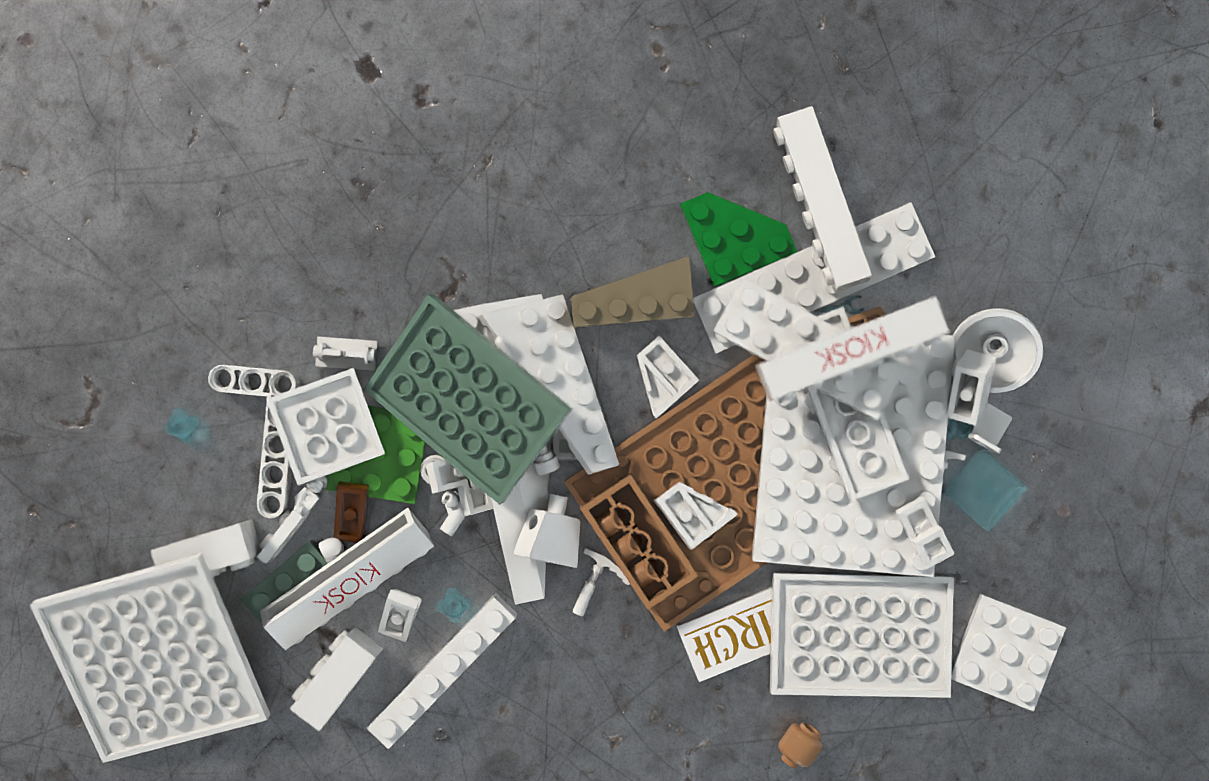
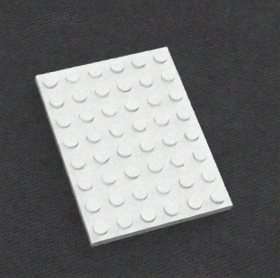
[752,326,955,577]

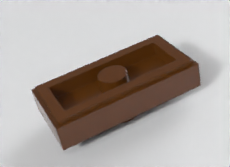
[333,481,369,543]

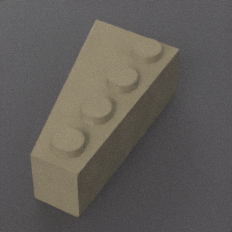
[571,256,695,328]

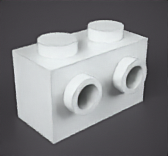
[947,349,996,426]

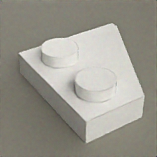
[654,482,738,550]

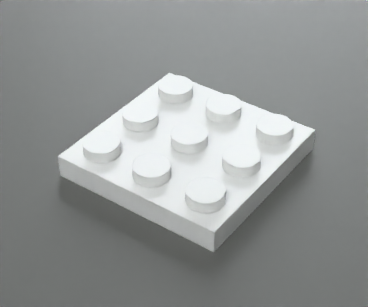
[266,368,385,485]
[951,594,1066,711]

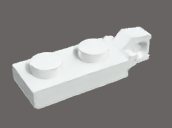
[257,487,321,563]

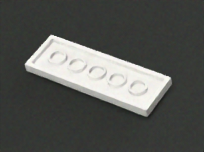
[713,277,907,420]
[809,307,909,501]

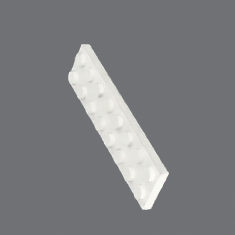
[693,202,935,354]

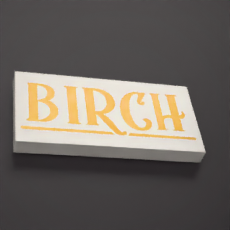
[676,587,772,682]

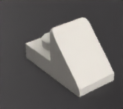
[378,589,422,642]

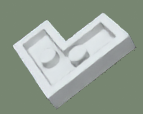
[425,459,493,516]

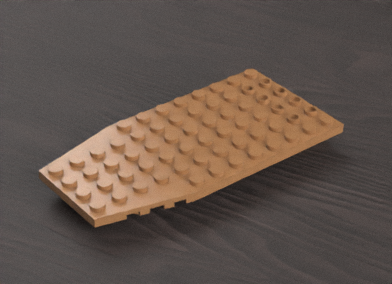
[564,306,886,632]

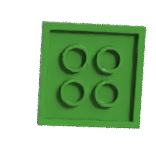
[326,405,426,504]

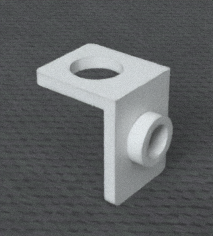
[966,404,1012,453]

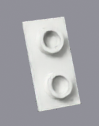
[313,337,378,371]

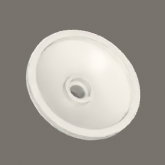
[952,309,1043,393]

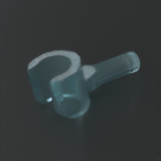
[820,295,864,315]

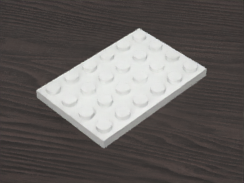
[770,572,954,698]

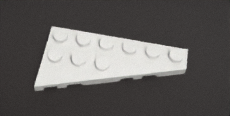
[478,295,619,475]

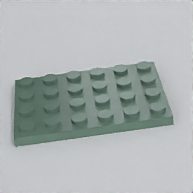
[363,294,572,505]

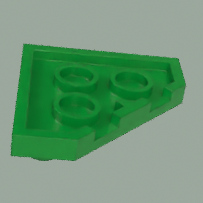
[680,192,797,287]

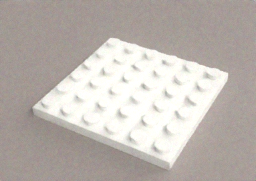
[30,553,270,763]

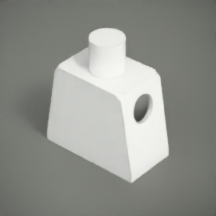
[513,494,581,568]

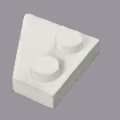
[637,336,699,419]

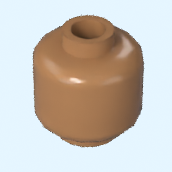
[778,721,823,769]

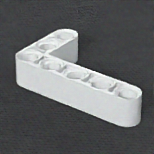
[208,365,301,519]

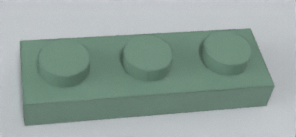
[240,540,328,622]

